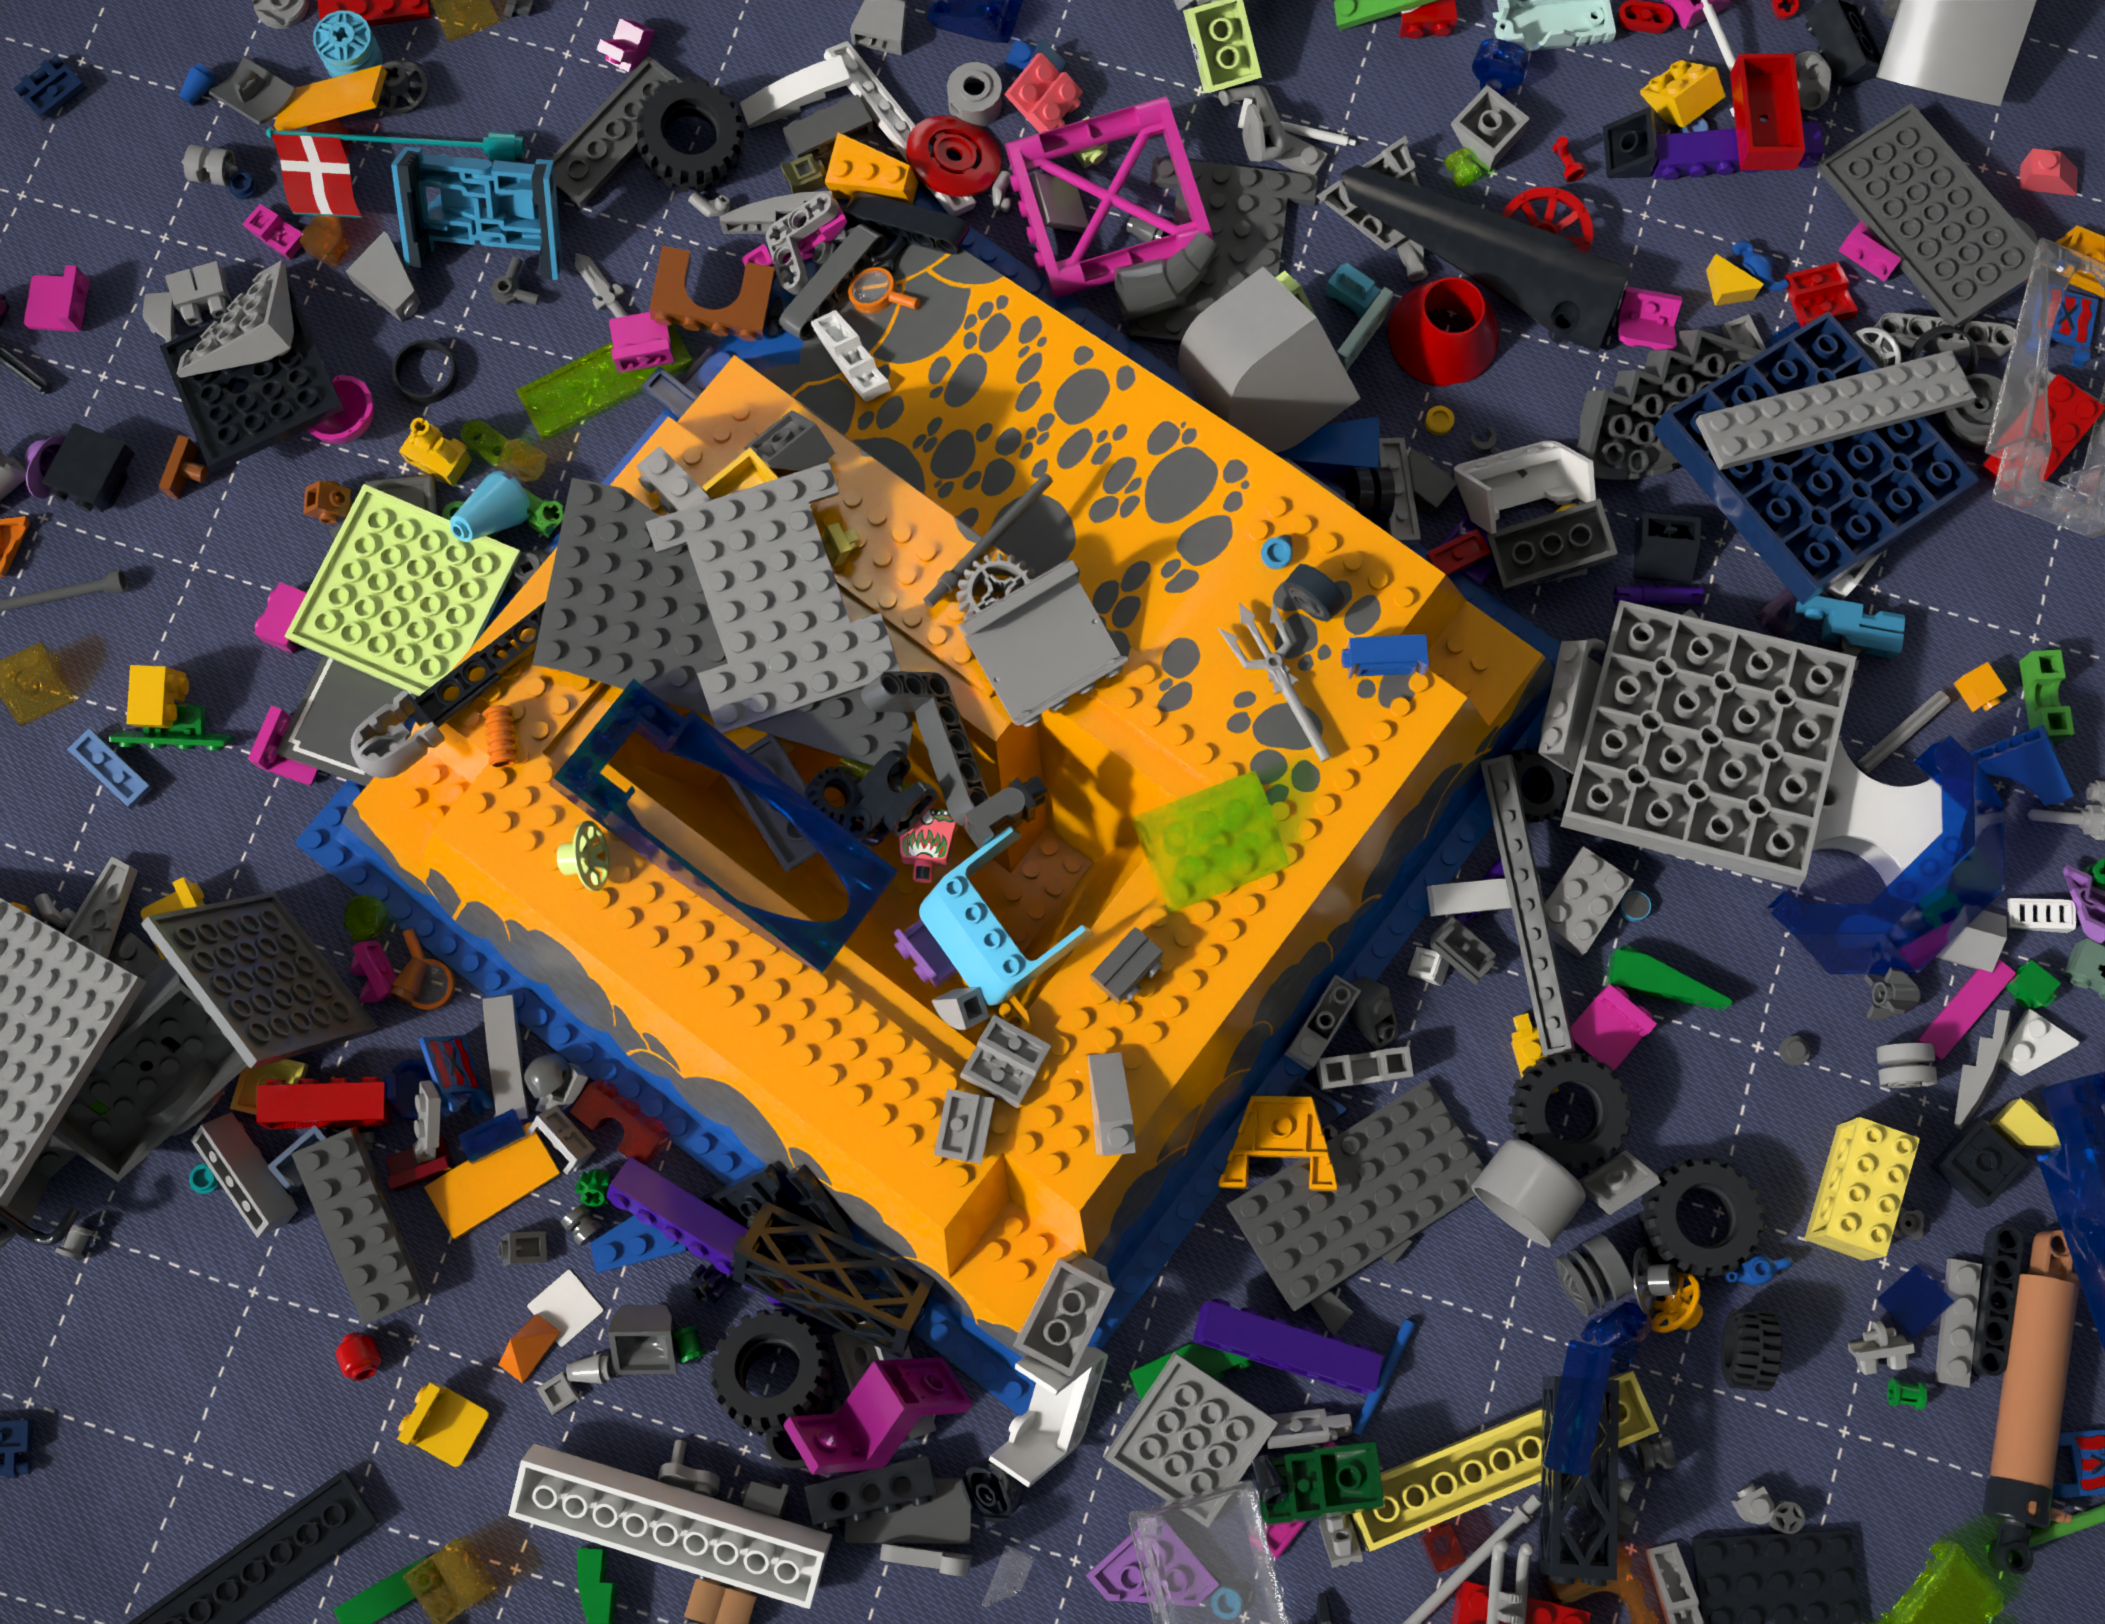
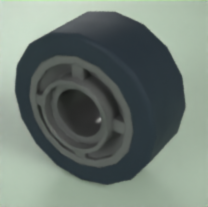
[1283,564,1345,622]

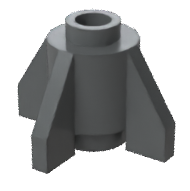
[1864,967,1921,1020]

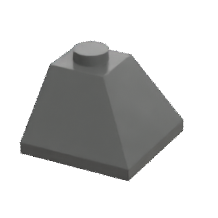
[744,410,835,471]

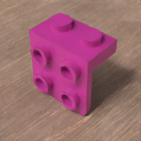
[1838,221,1901,282]
[24,265,89,332]
[1617,286,1682,351]
[1571,984,1657,1071]

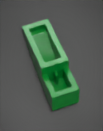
[577,1546,618,1624]
[333,1556,441,1624]

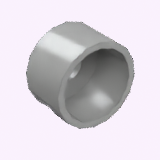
[947,62,1003,127]

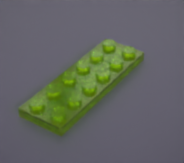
[515,324,693,441]

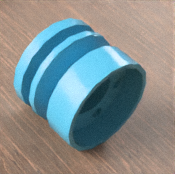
[313,11,383,78]

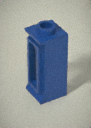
[1341,634,1429,679]

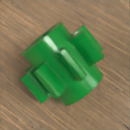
[575,1168,611,1207]

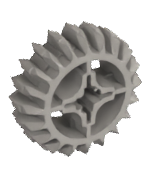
[956,553,1035,620]

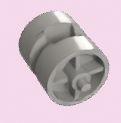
[182,144,238,187]

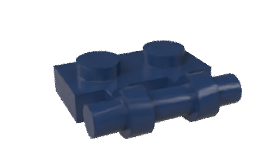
[13,55,86,121]
[0,1420,33,1479]

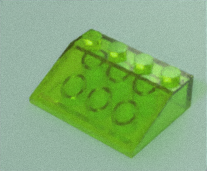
[1133,770,1290,914]

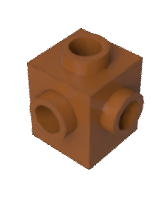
[303,480,352,524]

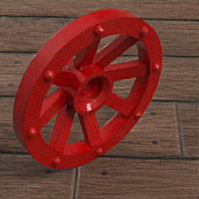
[1501,187,1593,253]

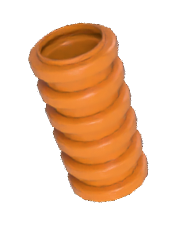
[483,705,518,768]

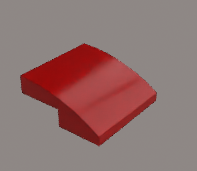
[1784,262,1858,327]

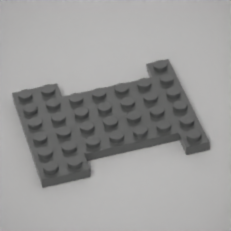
[1130,156,1318,345]

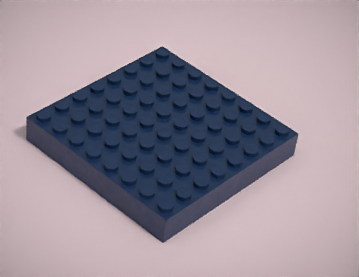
[1652,311,1980,605]

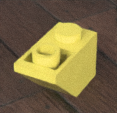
[1988,1098,2067,1149]

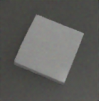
[960,1015,1052,1108]

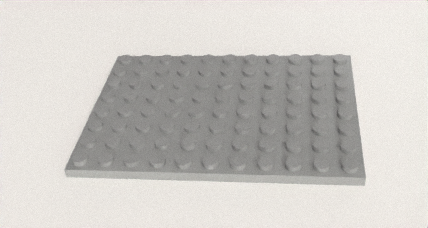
[0,898,147,1207]

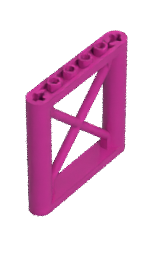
[1005,96,1214,299]

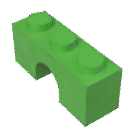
[2019,650,2074,744]

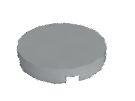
[253,0,309,29]

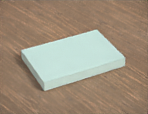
[1337,287,1393,372]

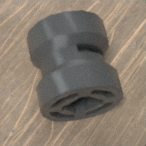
[560,1203,604,1247]
[1636,1437,1676,1473]

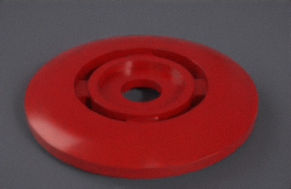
[906,115,1001,197]

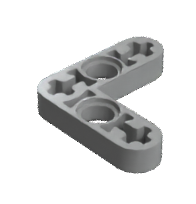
[766,193,839,295]
[880,1543,972,1577]

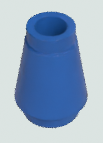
[178,62,217,106]

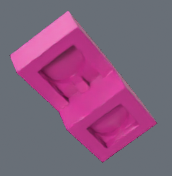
[242,204,308,260]

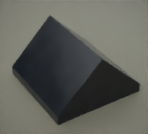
[1603,106,1658,178]

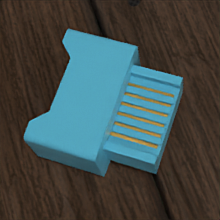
[1325,263,1380,319]

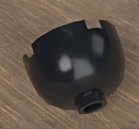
[961,1457,1025,1523]

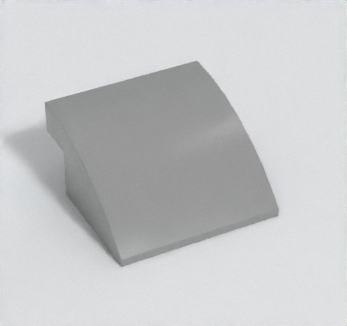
[1876,0,2037,106]

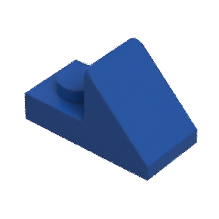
[1005,39,1066,74]

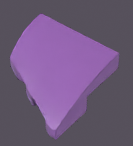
[2063,864,2105,944]

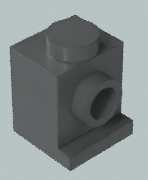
[740,1480,790,1519]

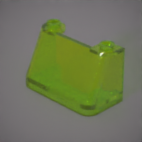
[1868,1538,2005,1624]

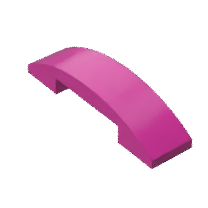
[741,199,847,275]

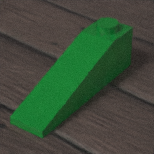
[1605,946,1732,1010]

